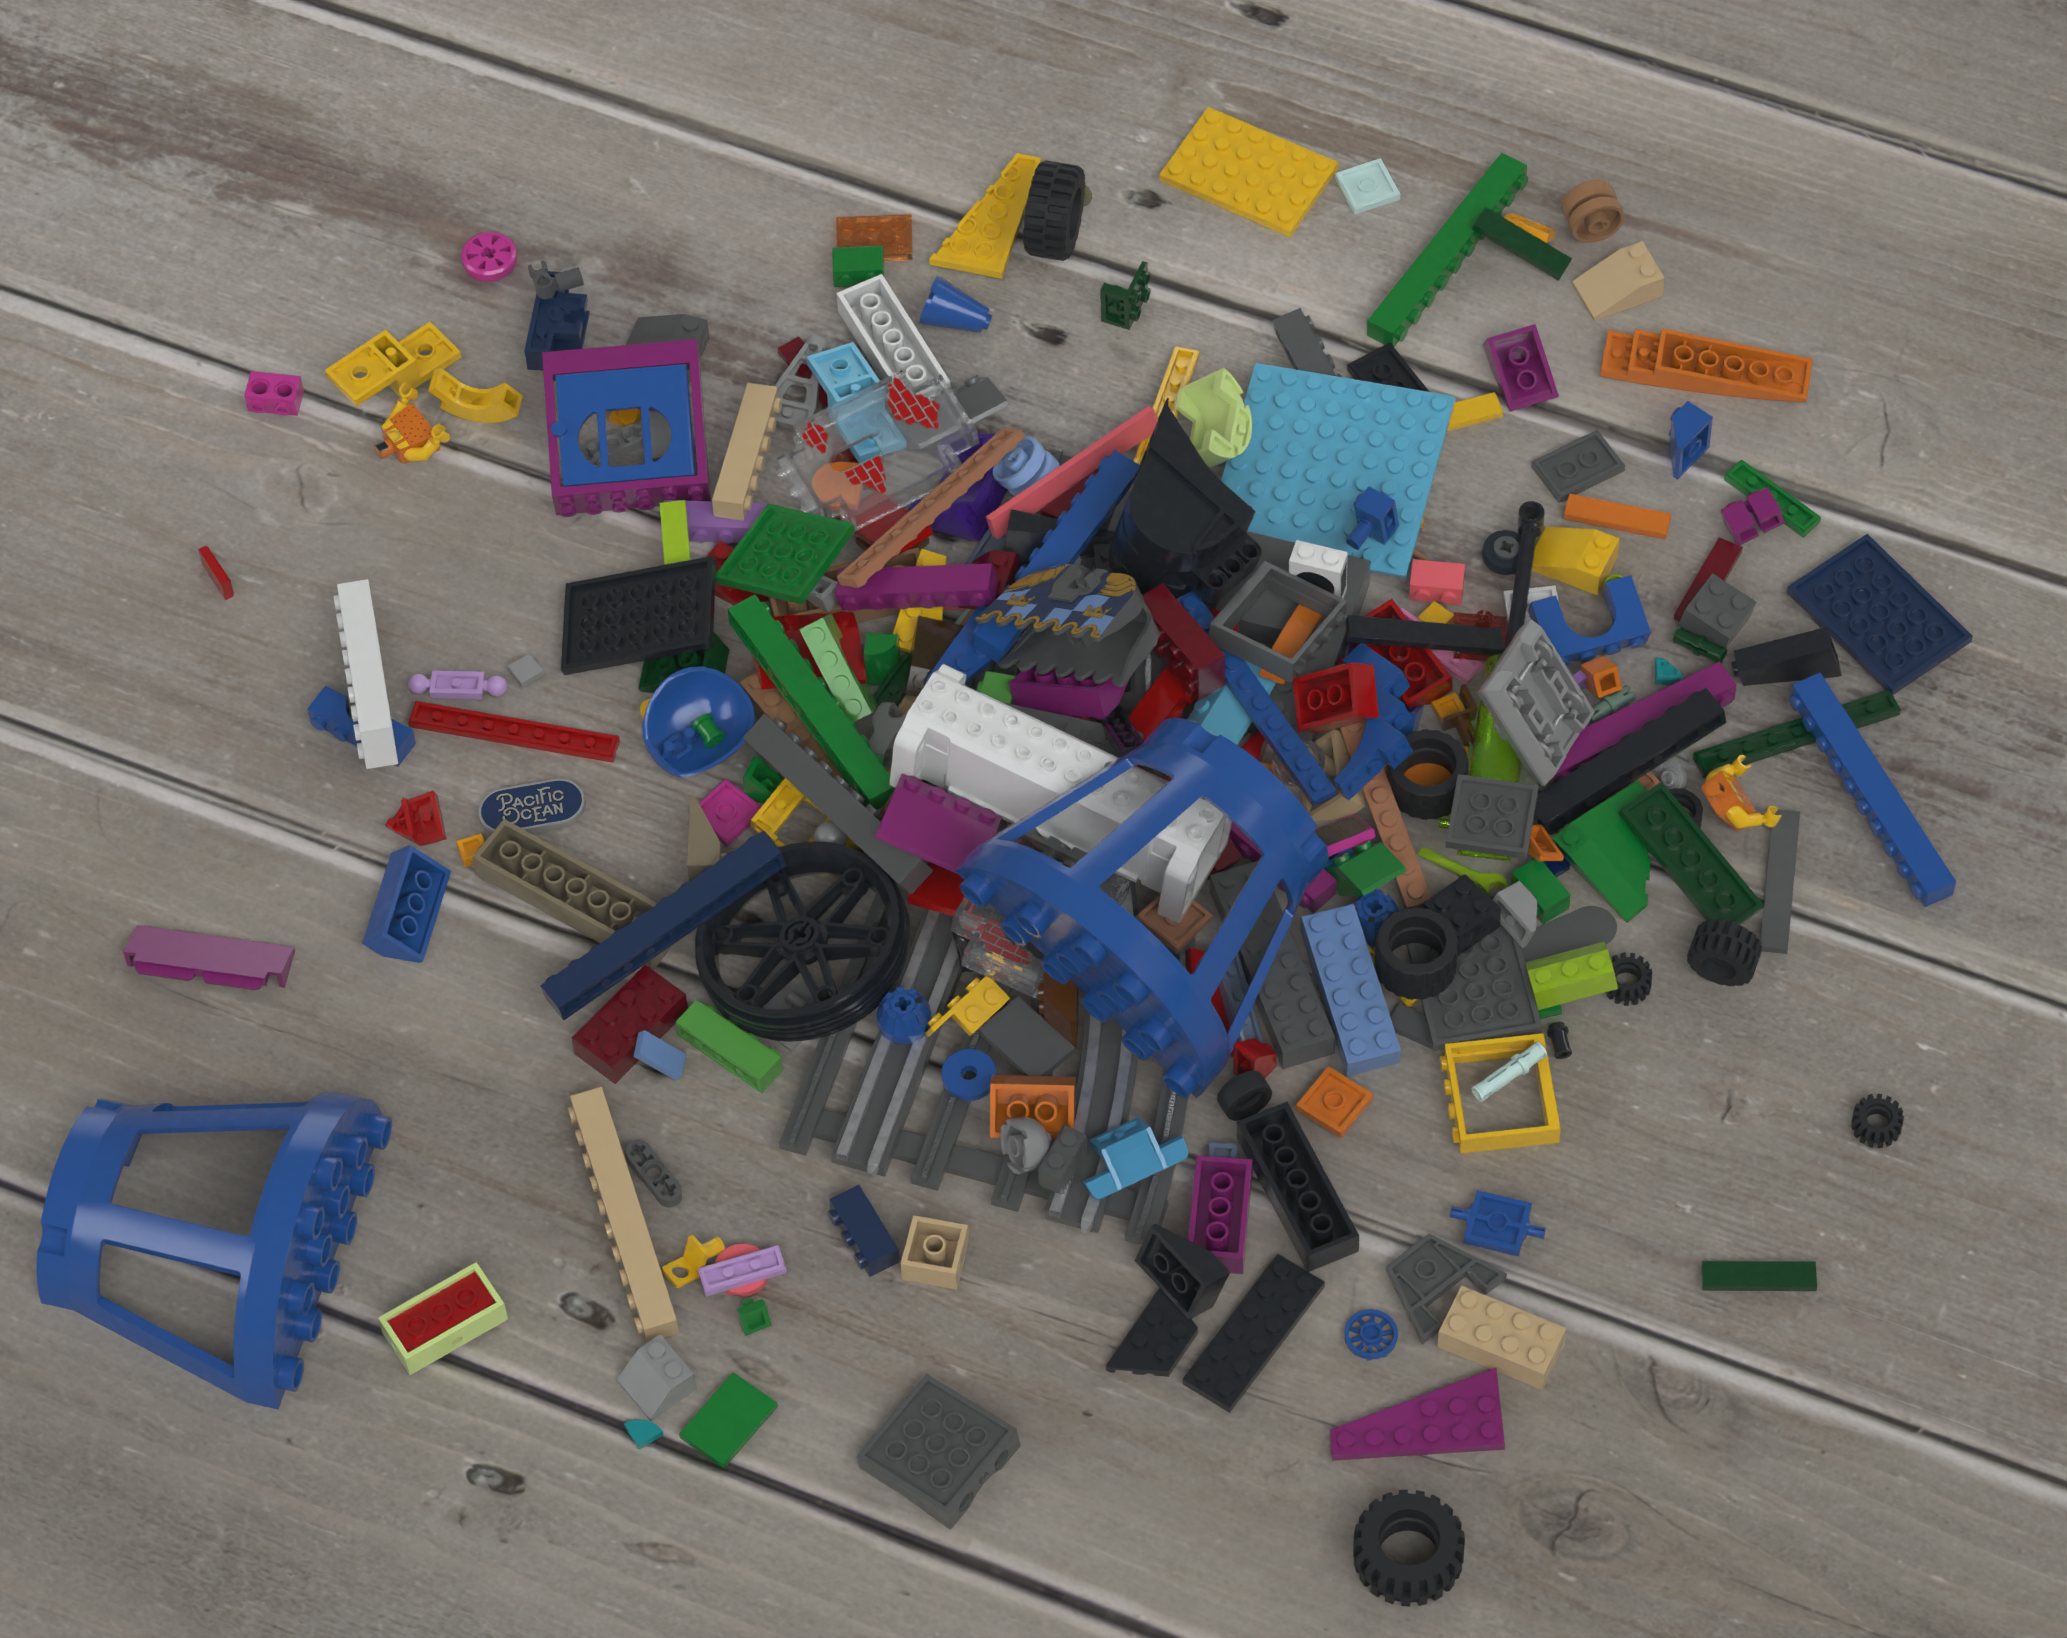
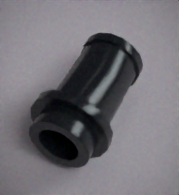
[1547,1022,1572,1059]

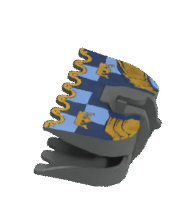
[975,564,1160,687]

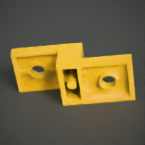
[324,321,462,407]

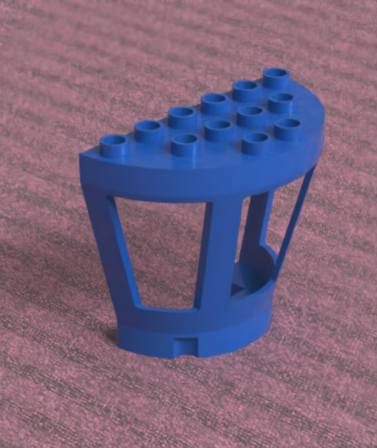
[955,718,1329,1098]
[37,1091,392,1409]

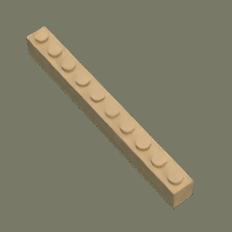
[567,1087,679,1343]

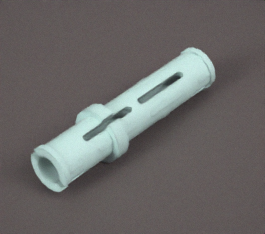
[1471,1042,1547,1102]

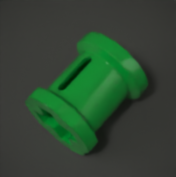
[692,713,726,749]

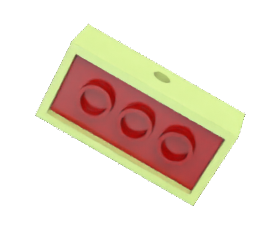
[378,1262,508,1375]

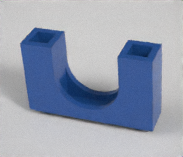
[1528,575,1651,667]

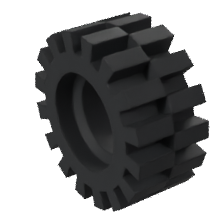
[1605,952,1652,1006]
[1851,1094,1904,1148]

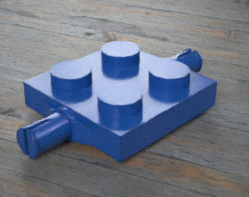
[1450,1190,1546,1256]

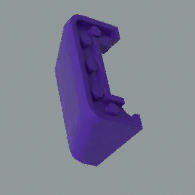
[908,434,1008,541]

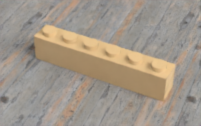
[712,383,782,521]

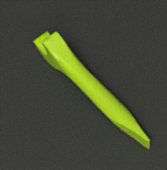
[1417,847,1508,897]

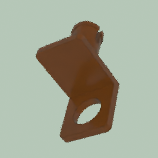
[1441,684,1480,747]

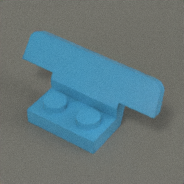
[1083,1117,1188,1200]

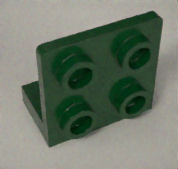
[1100,261,1151,330]

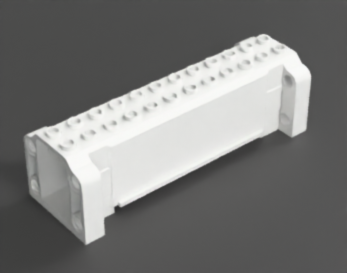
[889,664,1232,923]

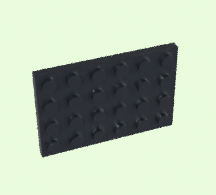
[561,556,716,675]

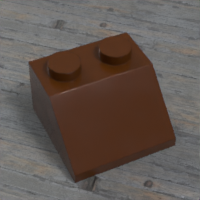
[1038,973,1079,1049]

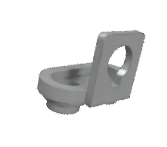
[1651,751,1698,789]

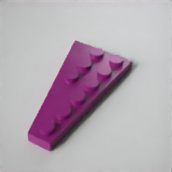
[1330,1368,1505,1461]

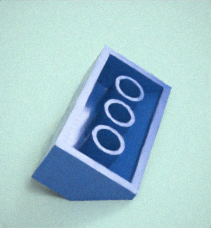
[362,845,451,963]

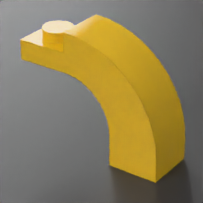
[428,368,523,423]

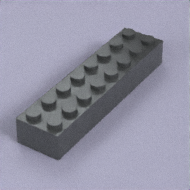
[1210,861,1335,1069]

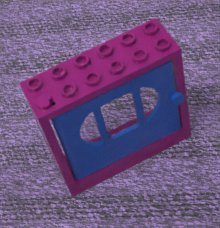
[542,339,711,517]

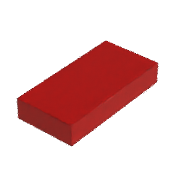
[198,546,234,600]

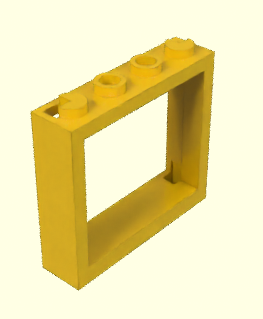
[1440,1033,1561,1154]

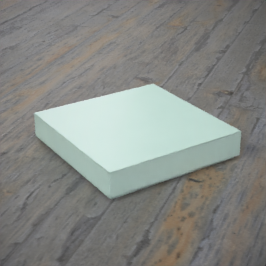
[1335,158,1401,215]

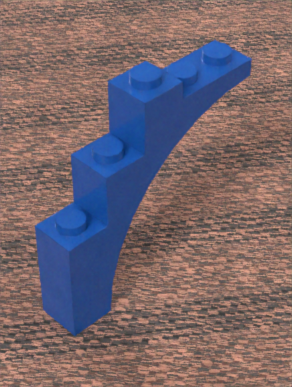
[1333,643,1413,800]

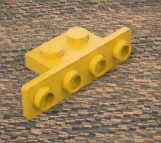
[925,961,1010,1038]

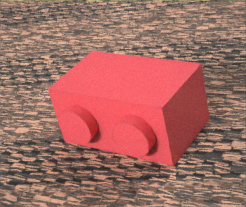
[1409,559,1465,605]

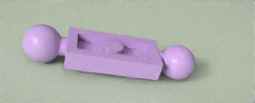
[408,671,507,699]

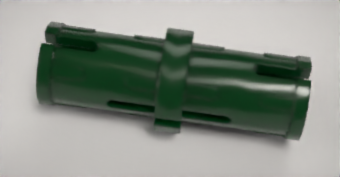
[1673,627,1727,663]

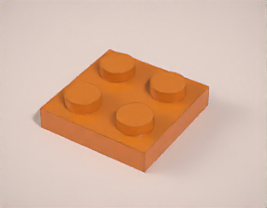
[1296,1066,1374,1138]

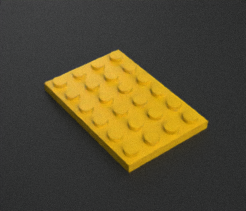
[1159,107,1339,238]

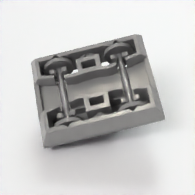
[1478,619,1595,786]

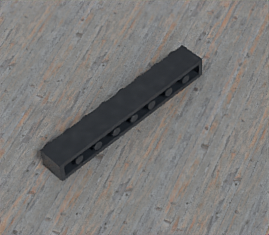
[1534,688,1726,835]

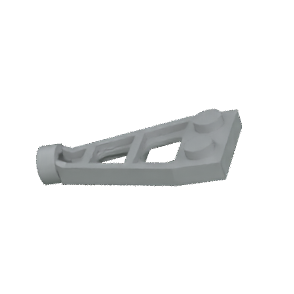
[775,335,828,432]

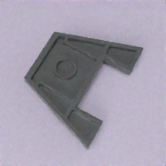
[1386,1233,1507,1345]

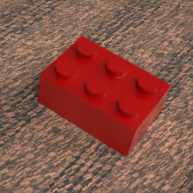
[1293,663,1379,733]

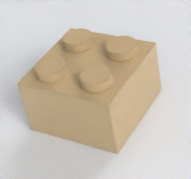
[900,1215,969,1290]

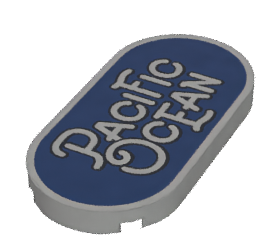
[478,778,585,833]

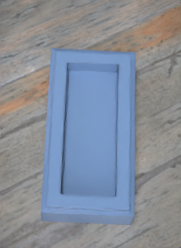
[633,1030,686,1080]

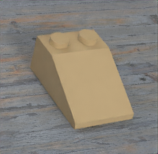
[1572,241,1665,321]

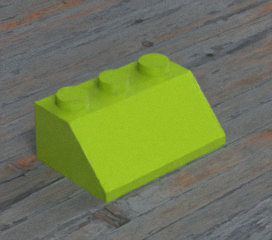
[1525,941,1618,1010]

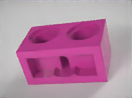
[244,371,304,416]

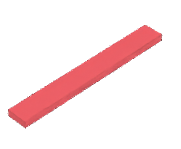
[986,406,1157,539]

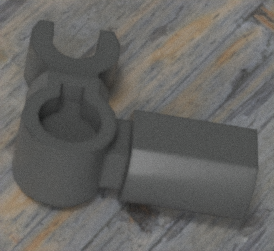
[528,261,584,299]

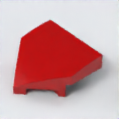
[385,790,447,846]

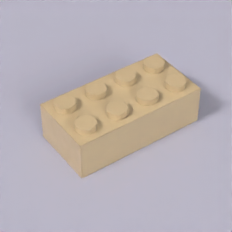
[1438,1285,1567,1390]

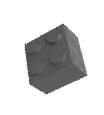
[1679,573,1757,649]

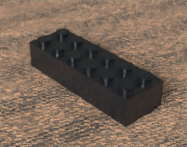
[1237,1102,1359,1272]

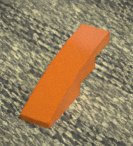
[1259,604,1325,685]

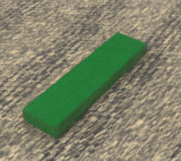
[1724,459,1821,538]

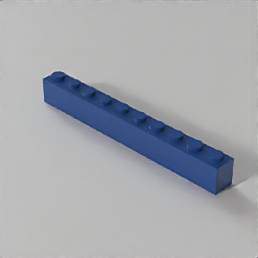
[972,450,1140,664]
[1789,673,1956,907]

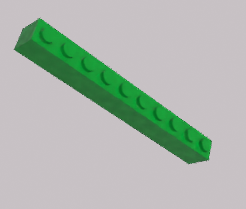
[1367,152,1528,347]
[728,595,895,810]

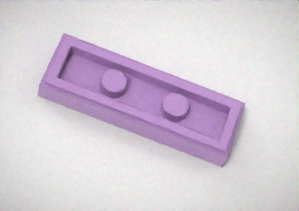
[697,1245,787,1297]

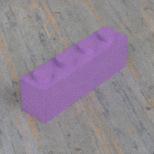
[664,500,767,544]

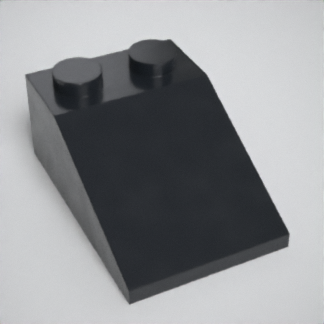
[1134,1224,1230,1320]

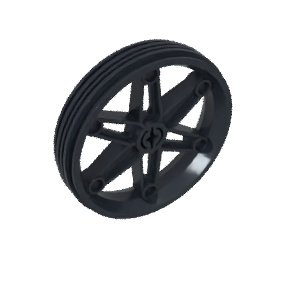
[695,841,910,1042]

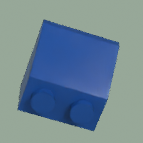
[1669,401,1713,480]

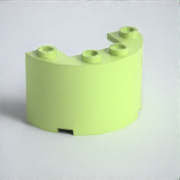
[1175,368,1252,468]

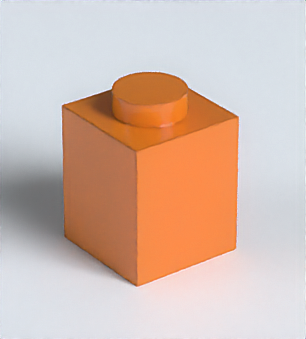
[1581,656,1622,698]

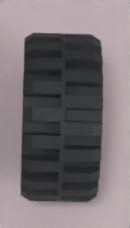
[1023,160,1085,261]
[1353,1489,1465,1607]

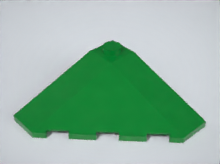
[1552,781,1651,923]

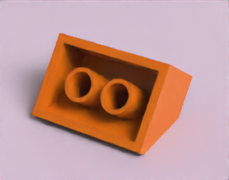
[990,1075,1076,1139]

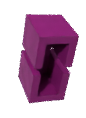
[1721,487,1785,546]

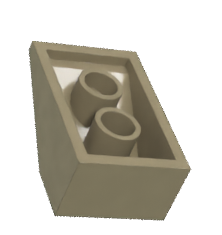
[687,797,726,882]

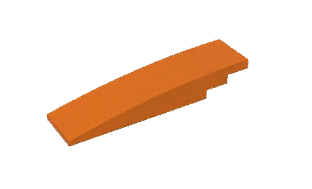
[1600,328,1813,402]

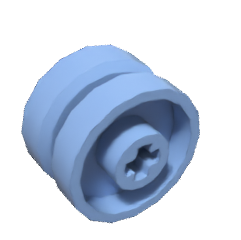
[993,436,1060,497]

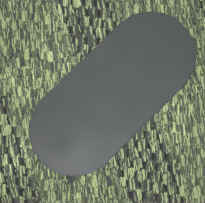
[1520,906,1617,962]

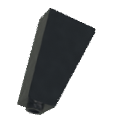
[1731,627,1842,686]

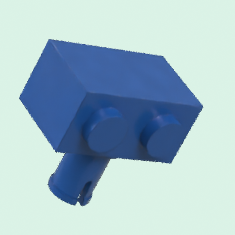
[1346,486,1399,550]

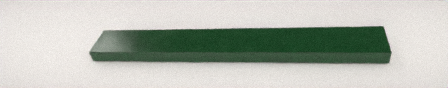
[1693,690,1901,779]

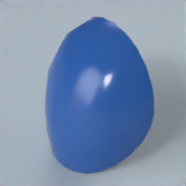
[642,667,755,777]

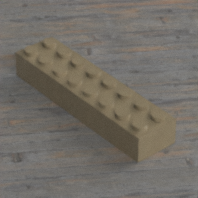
[472,819,674,970]

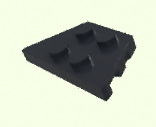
[1106,1288,1198,1377]

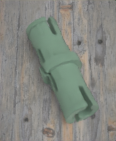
[1588,685,1636,725]

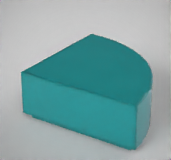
[1655,657,1682,685]
[624,1419,664,1449]

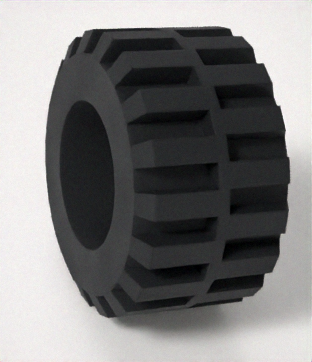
[1687,919,1762,987]

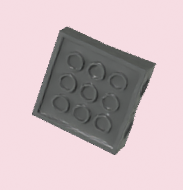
[856,1374,1020,1530]

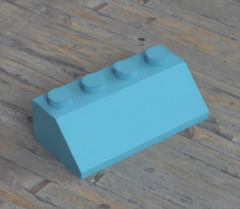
[1187,661,1277,745]

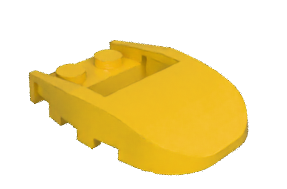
[751,778,858,875]

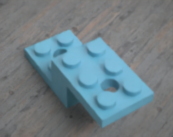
[806,342,907,463]

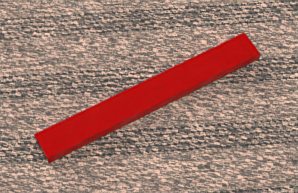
[408,701,620,763]

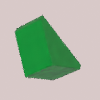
[743,756,784,804]

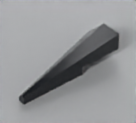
[1005,509,1114,565]

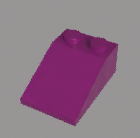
[1483,324,1559,412]

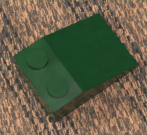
[638,631,730,693]

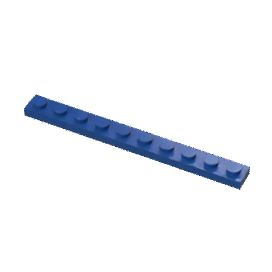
[1177,591,1337,807]

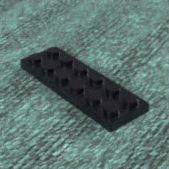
[1182,1254,1325,1413]

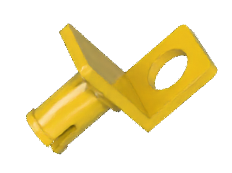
[661,1235,725,1288]

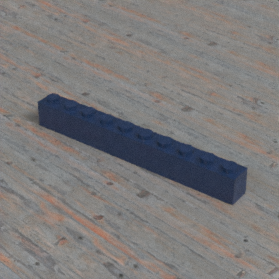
[540,831,786,1021]

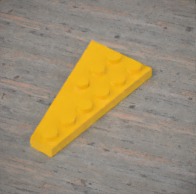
[929,153,1041,279]

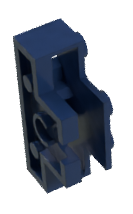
[524,271,590,371]

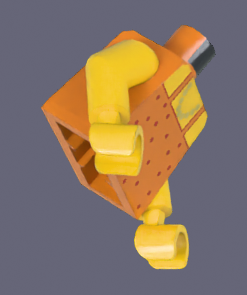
[374,383,450,464]
[1701,755,1782,832]

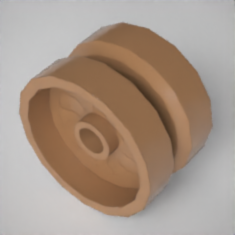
[1561,180,1625,243]

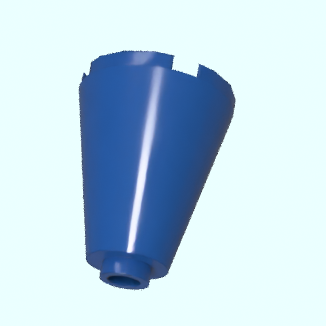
[919,276,993,333]

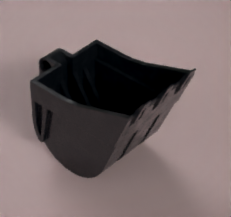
[1109,398,1262,603]

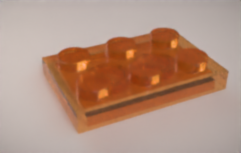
[836,214,913,261]

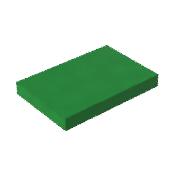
[679,1372,778,1469]

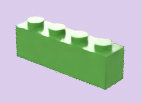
[676,1000,783,1093]

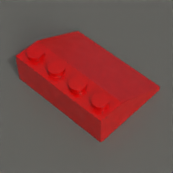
[751,612,866,690]

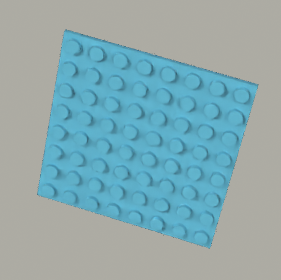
[1221,363,1456,578]

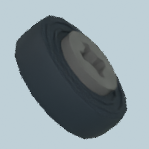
[1482,530,1521,575]

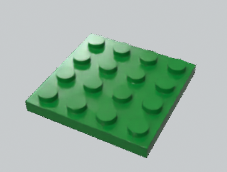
[716,504,856,605]

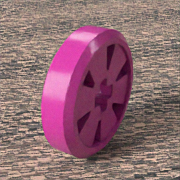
[461,232,517,282]

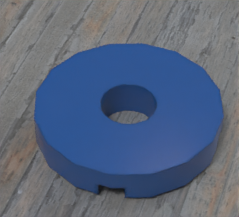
[941,1049,997,1102]

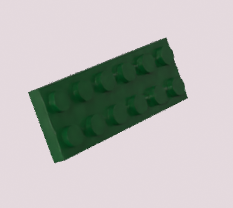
[1618,782,1764,925]

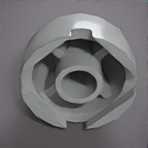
[1000,1117,1052,1174]

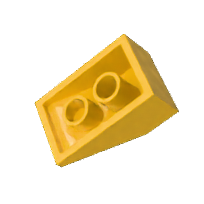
[1532,527,1620,595]

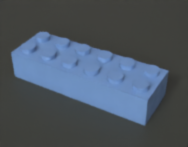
[1300,904,1401,1077]

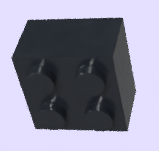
[1423,874,1501,956]

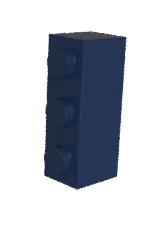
[828,1185,900,1277]

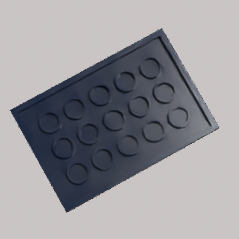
[1787,534,1973,695]

